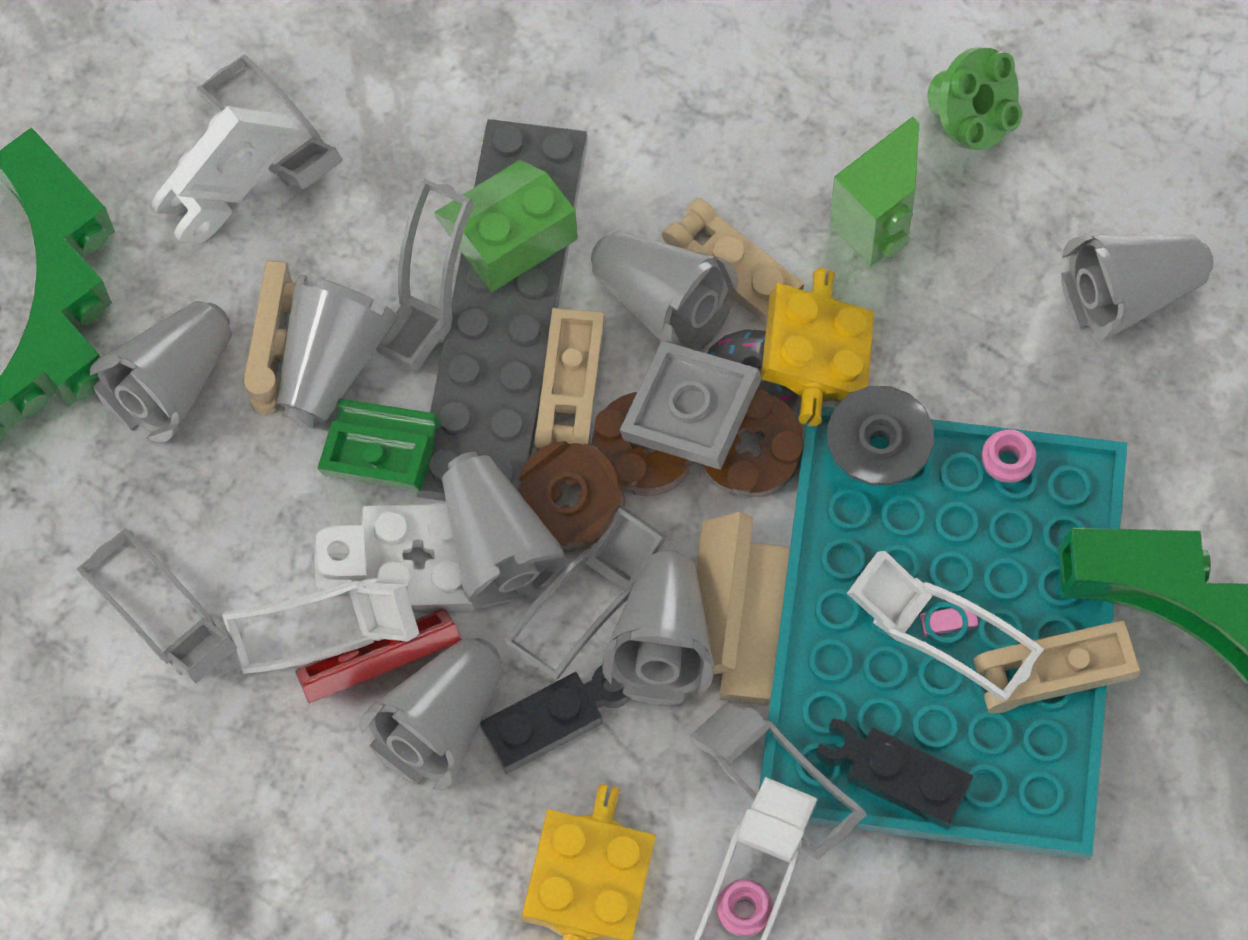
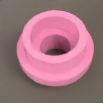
[982,430,1036,483]
[717,879,773,937]

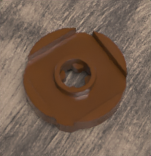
[701,388,803,497]
[592,392,694,497]
[518,441,626,551]

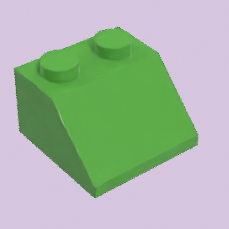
[830,116,920,267]
[434,160,578,292]

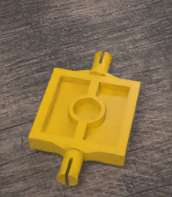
[761,268,874,427]
[521,784,656,940]

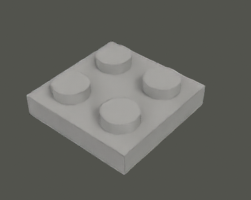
[620,340,762,470]

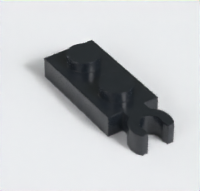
[480,665,631,774]
[816,719,974,830]

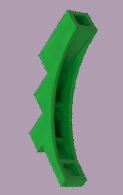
[0,127,115,441]
[1058,528,1248,686]

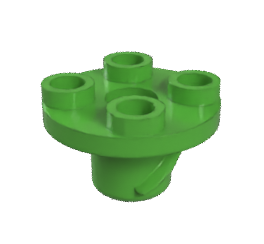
[927,47,1022,150]

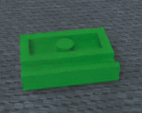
[317,398,442,492]

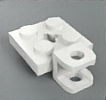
[151,106,300,244]
[314,504,475,613]

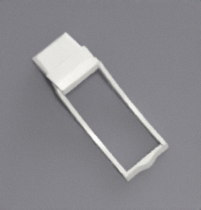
[847,551,1044,701]
[222,578,419,674]
[693,777,817,940]

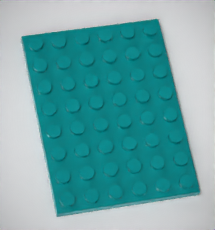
[759,406,1127,860]

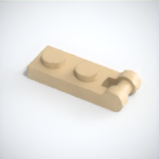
[661,198,804,325]
[244,260,296,416]
[535,308,605,449]
[973,620,1140,714]

